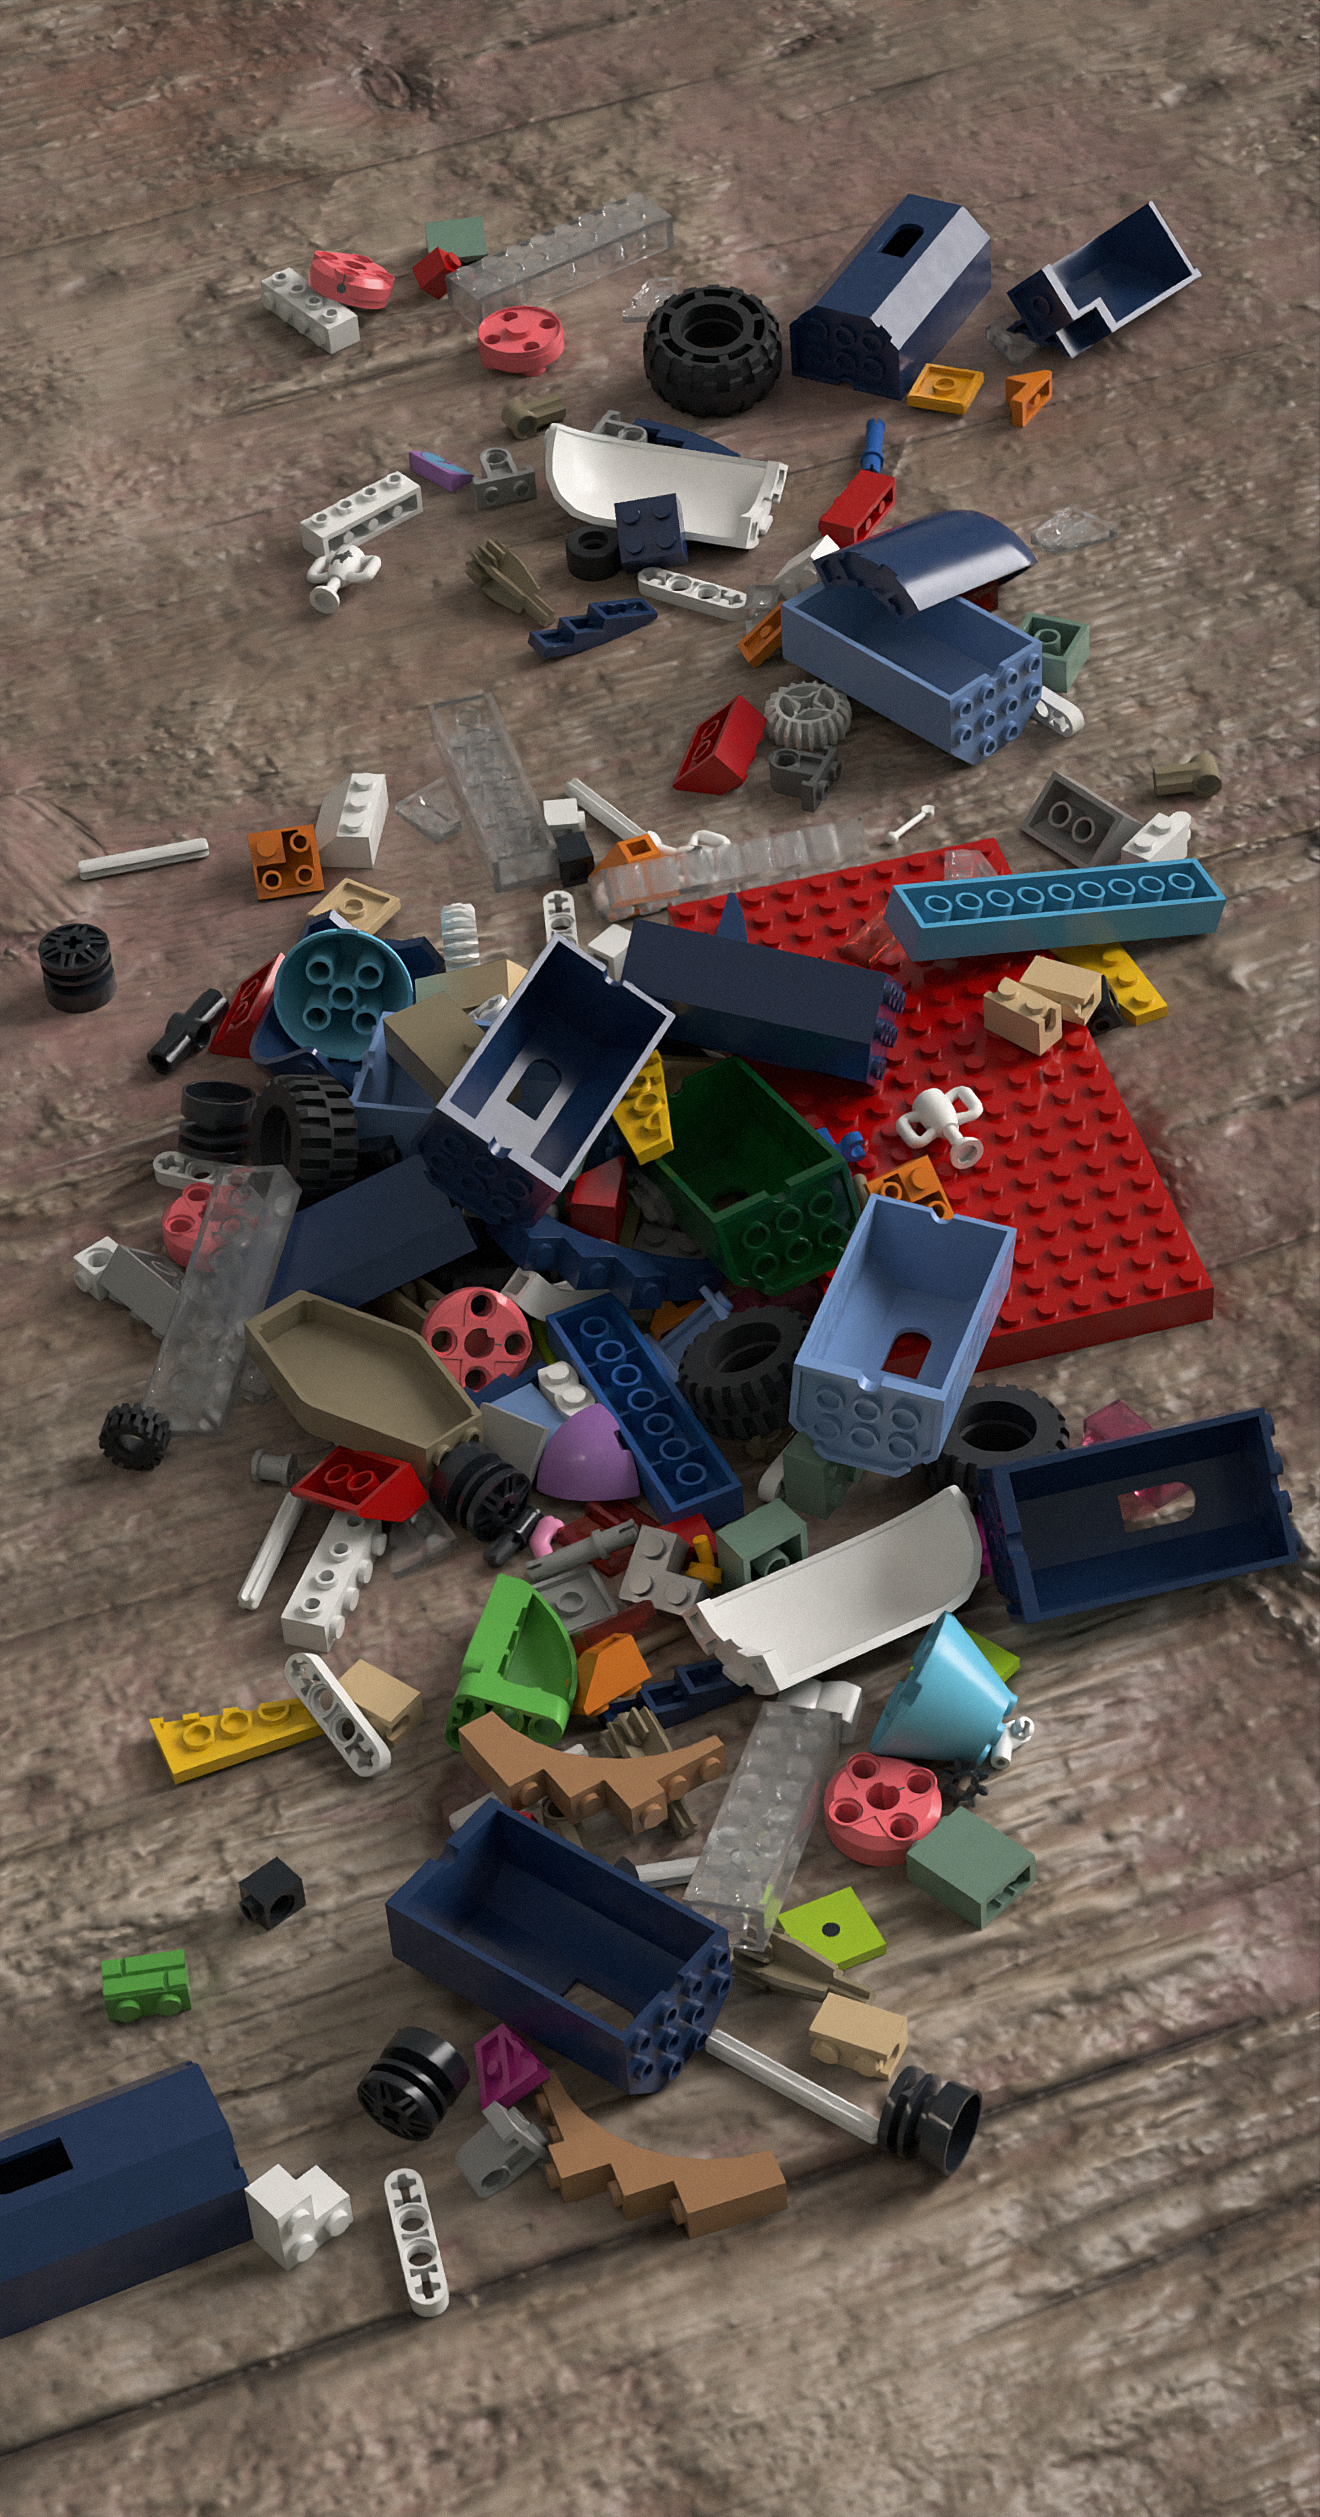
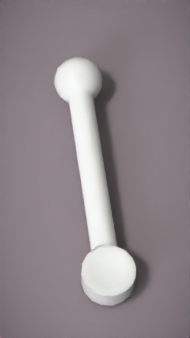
[885,805,934,845]

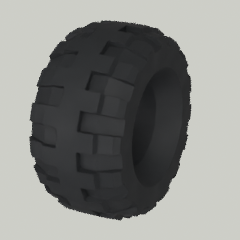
[643,285,782,418]

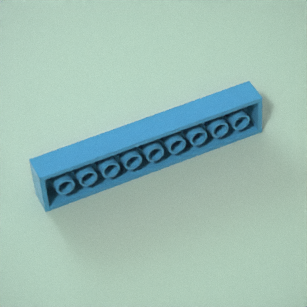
[883,858,1227,962]

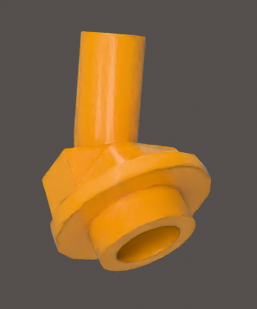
[684,1535,723,1590]

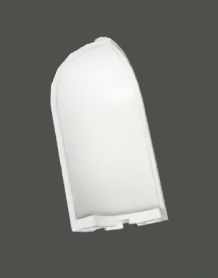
[544,423,788,549]
[682,1485,982,1695]

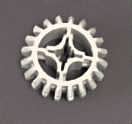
[764,680,852,752]
[440,903,480,972]

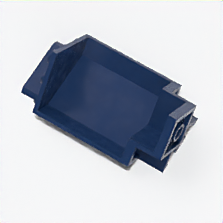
[1005,201,1202,358]

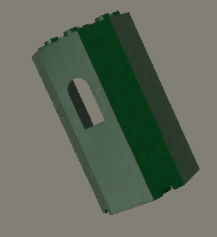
[610,1054,862,1297]

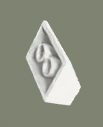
[315,773,389,868]

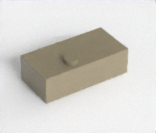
[382,991,522,1104]

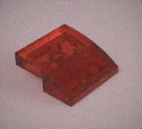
[556,1499,663,1579]
[569,1600,657,1658]

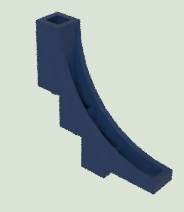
[485,1213,724,1310]

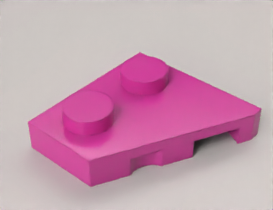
[474,2023,550,2111]

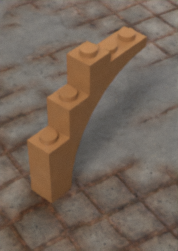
[458,1711,727,1836]
[534,2071,788,2240]

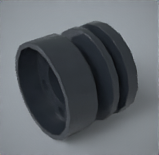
[38,923,117,1014]
[178,1080,256,1162]
[429,1440,532,1542]
[357,2026,470,2142]
[877,2065,982,2176]

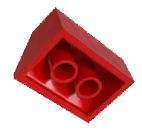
[672,694,767,796]
[208,952,285,1059]
[565,1156,627,1245]
[289,1445,429,1522]

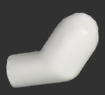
[991,1716,1035,1769]

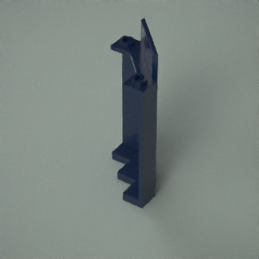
[207,1155,482,1330]

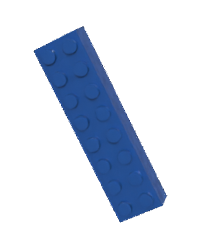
[545,1292,744,1529]

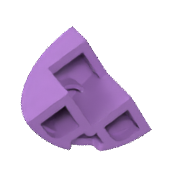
[537,1403,640,1501]

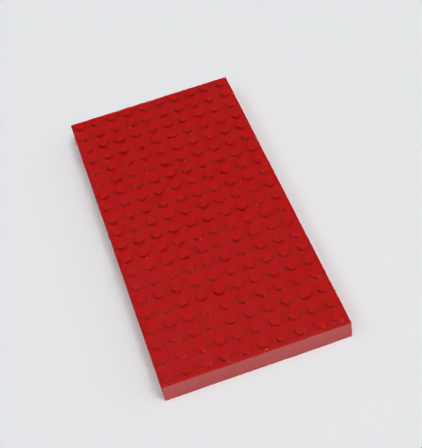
[667,837,1214,1379]

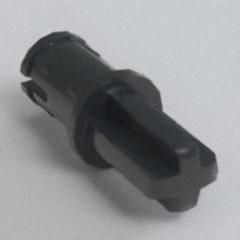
[483,1505,544,1569]

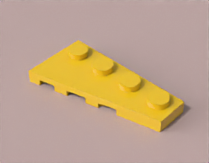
[1049,942,1168,1026]
[611,1049,674,1165]
[149,1698,325,1784]

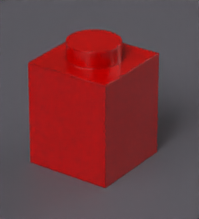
[412,246,464,300]

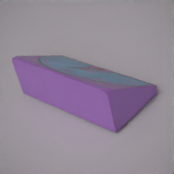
[408,451,474,492]

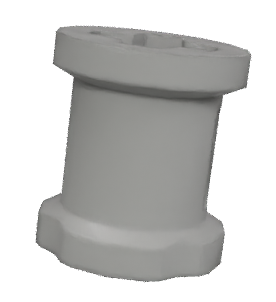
[251,1449,298,1487]

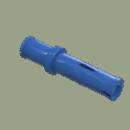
[860,418,885,474]

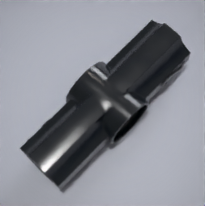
[147,988,230,1076]

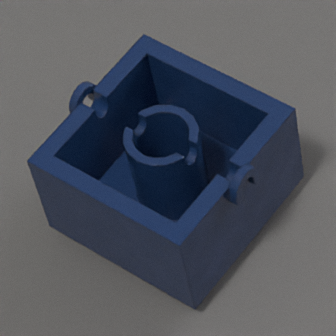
[614,493,689,574]

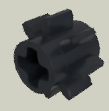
[940,1757,990,1808]

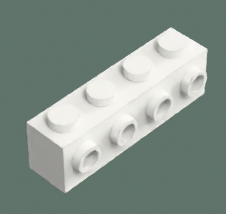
[261,268,360,354]
[300,471,423,558]
[281,1510,387,1653]

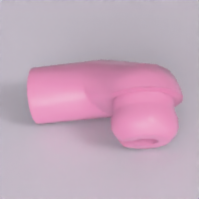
[529,1516,564,1559]

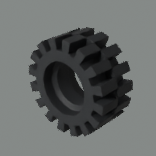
[98,1403,172,1471]

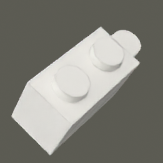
[1121,811,1191,865]

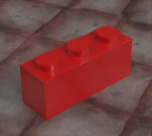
[818,469,896,549]

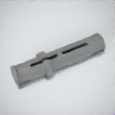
[525,1518,639,1584]

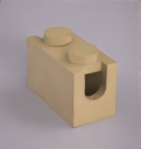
[1019,956,1101,1026]
[983,977,1062,1056]
[330,1659,424,1748]
[809,1992,908,2081]

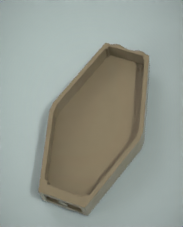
[244,1289,483,1478]

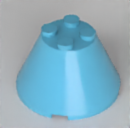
[273,928,413,1062]
[868,1610,1018,1766]

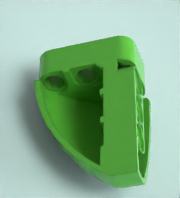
[444,1573,578,1752]

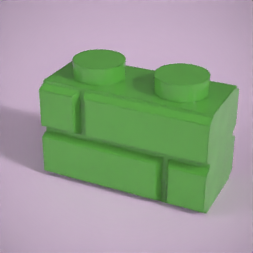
[101,1949,192,2022]

